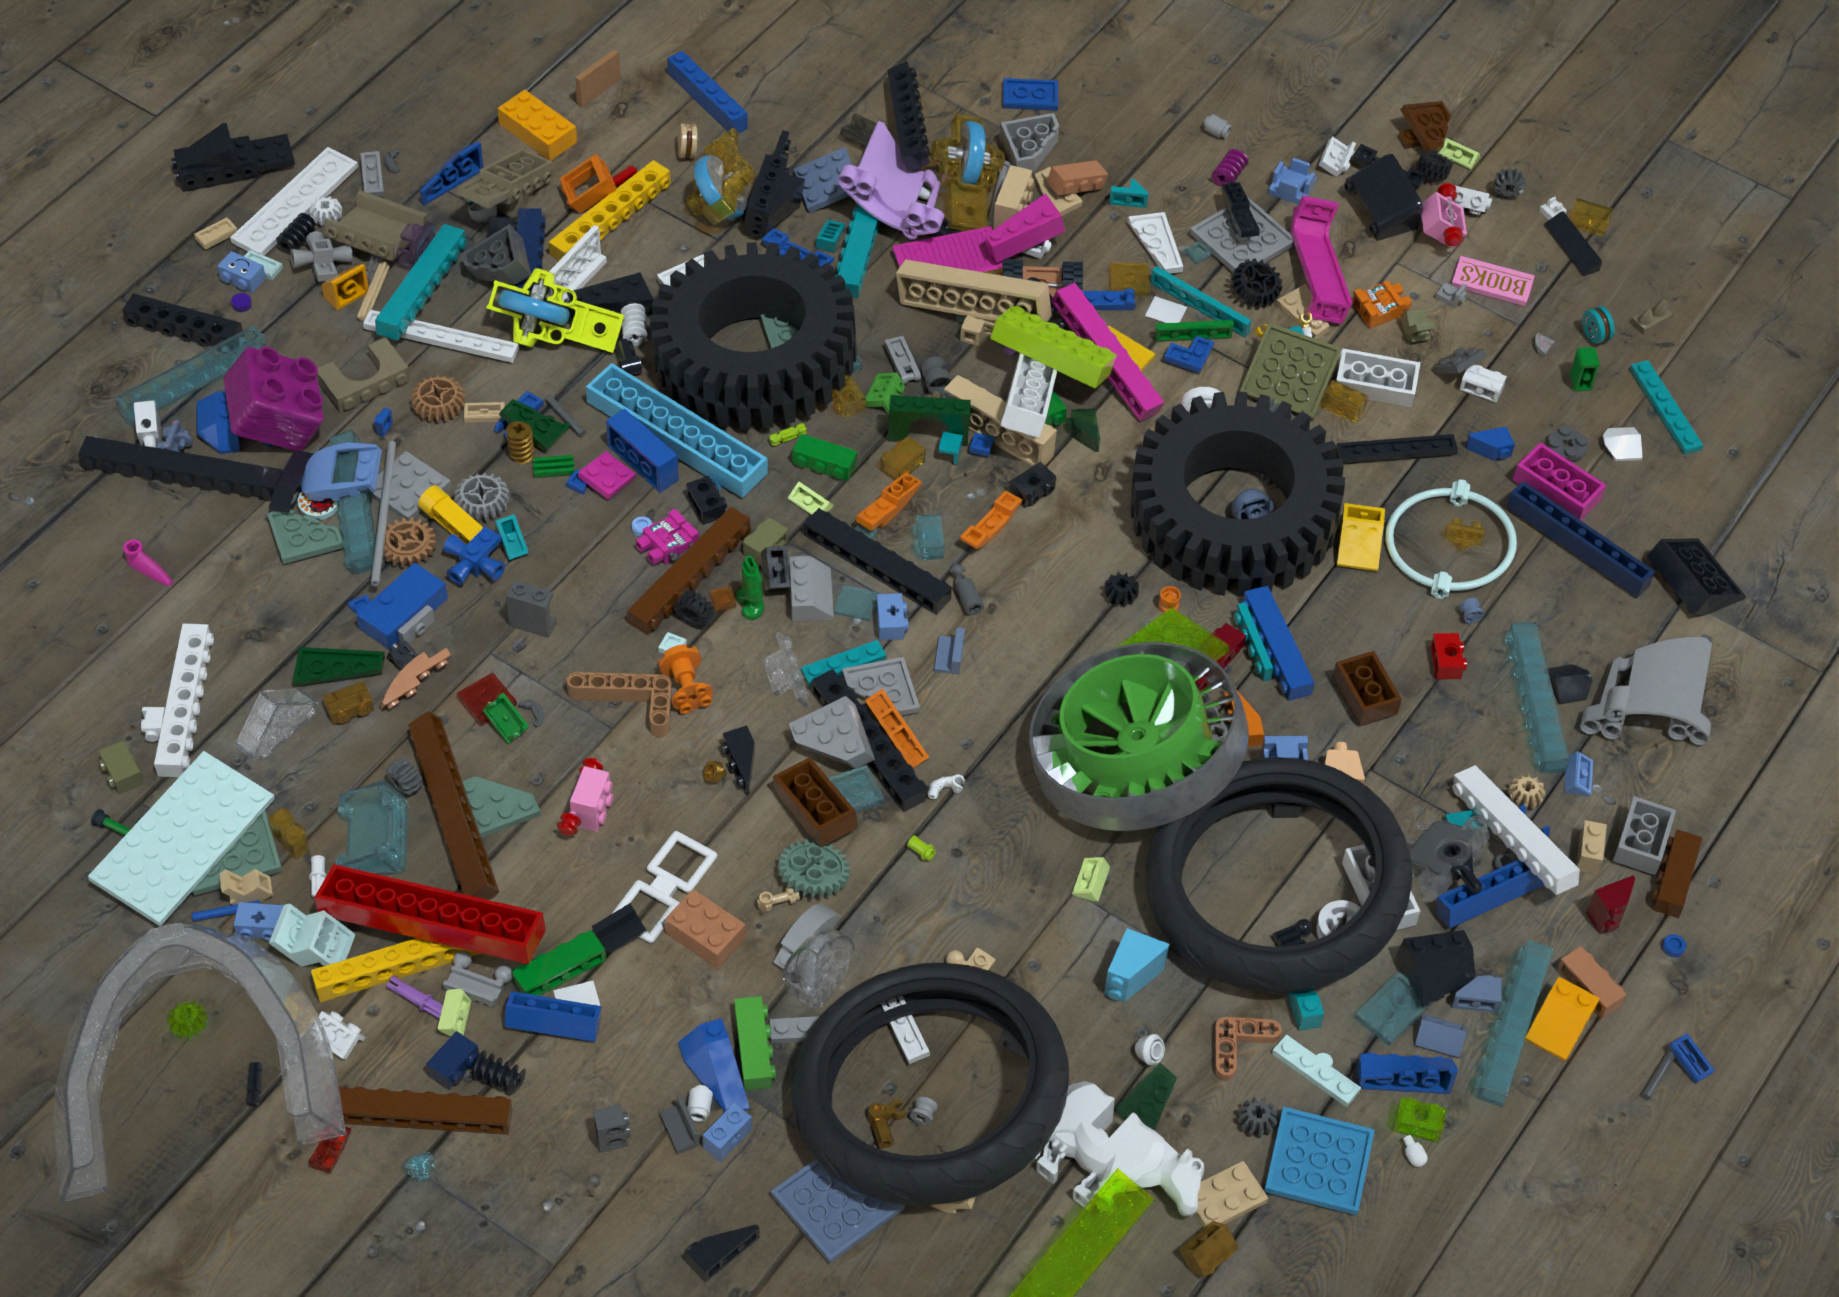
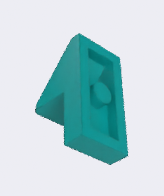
[1109,178,1149,208]
[495,514,529,560]

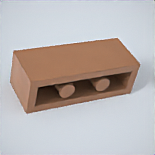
[1046,160,1108,195]
[1557,946,1626,1019]

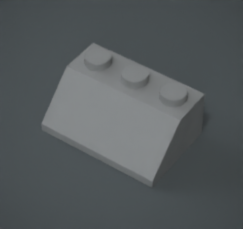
[789,556,834,621]

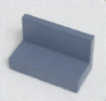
[934,628,965,674]
[1415,1014,1467,1058]

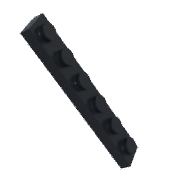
[1336,434,1458,463]

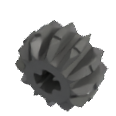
[1493,167,1526,199]
[386,758,423,796]
[1237,1097,1277,1138]

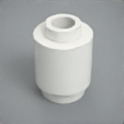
[687,1085,713,1122]

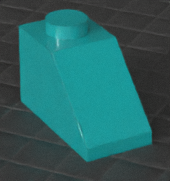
[1287,989,1324,1031]

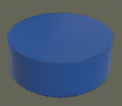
[1662,934,1686,958]

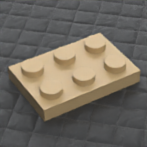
[1195,1161,1269,1228]

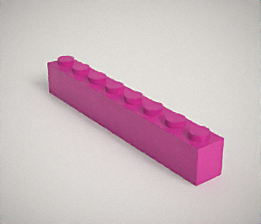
[1051,283,1164,422]

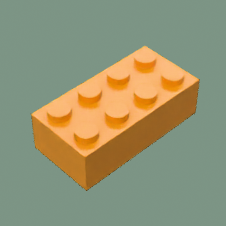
[497,90,577,161]

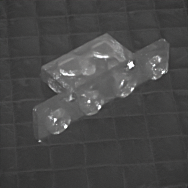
[763,632,810,707]

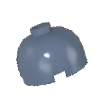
[1232,488,1274,519]

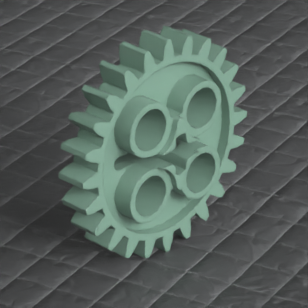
[777,839,850,898]

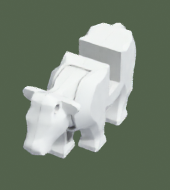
[1035,1081,1204,1217]

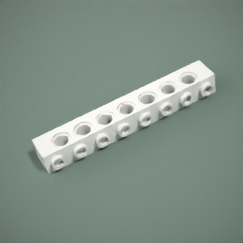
[154,624,214,777]

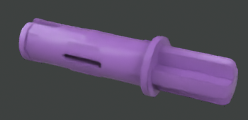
[386,975,443,1019]

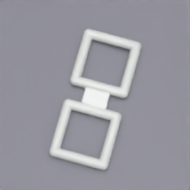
[611,831,717,943]

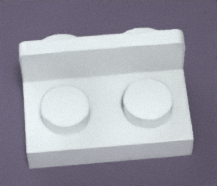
[307,1011,366,1060]

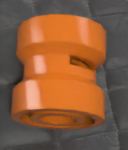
[1158,586,1181,615]

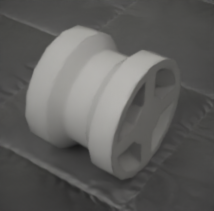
[910,1096,938,1125]

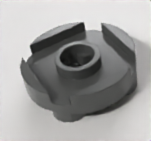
[1547,425,1588,463]

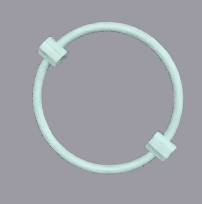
[1385,479,1517,599]

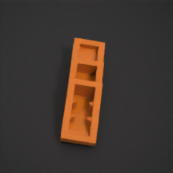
[865,688,930,769]

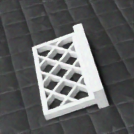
[545,225,607,307]

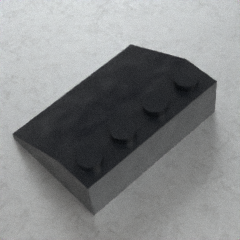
[1647,538,1746,615]

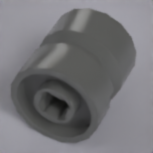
[921,356,952,394]

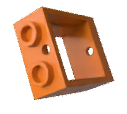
[559,154,617,214]

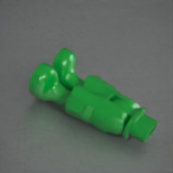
[736,556,765,620]

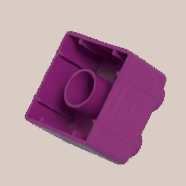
[223,346,324,451]

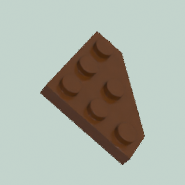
[1400,101,1451,153]

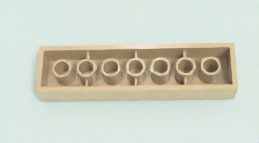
[896,259,1052,322]

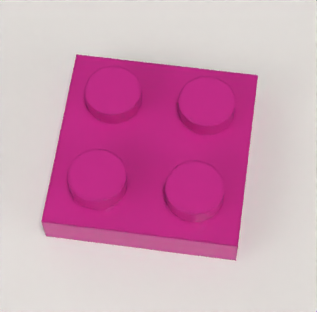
[578,451,636,500]

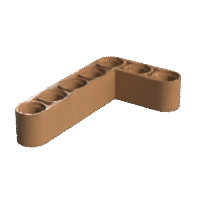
[566,672,672,738]

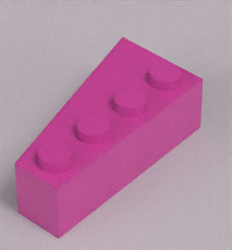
[985,193,1065,263]

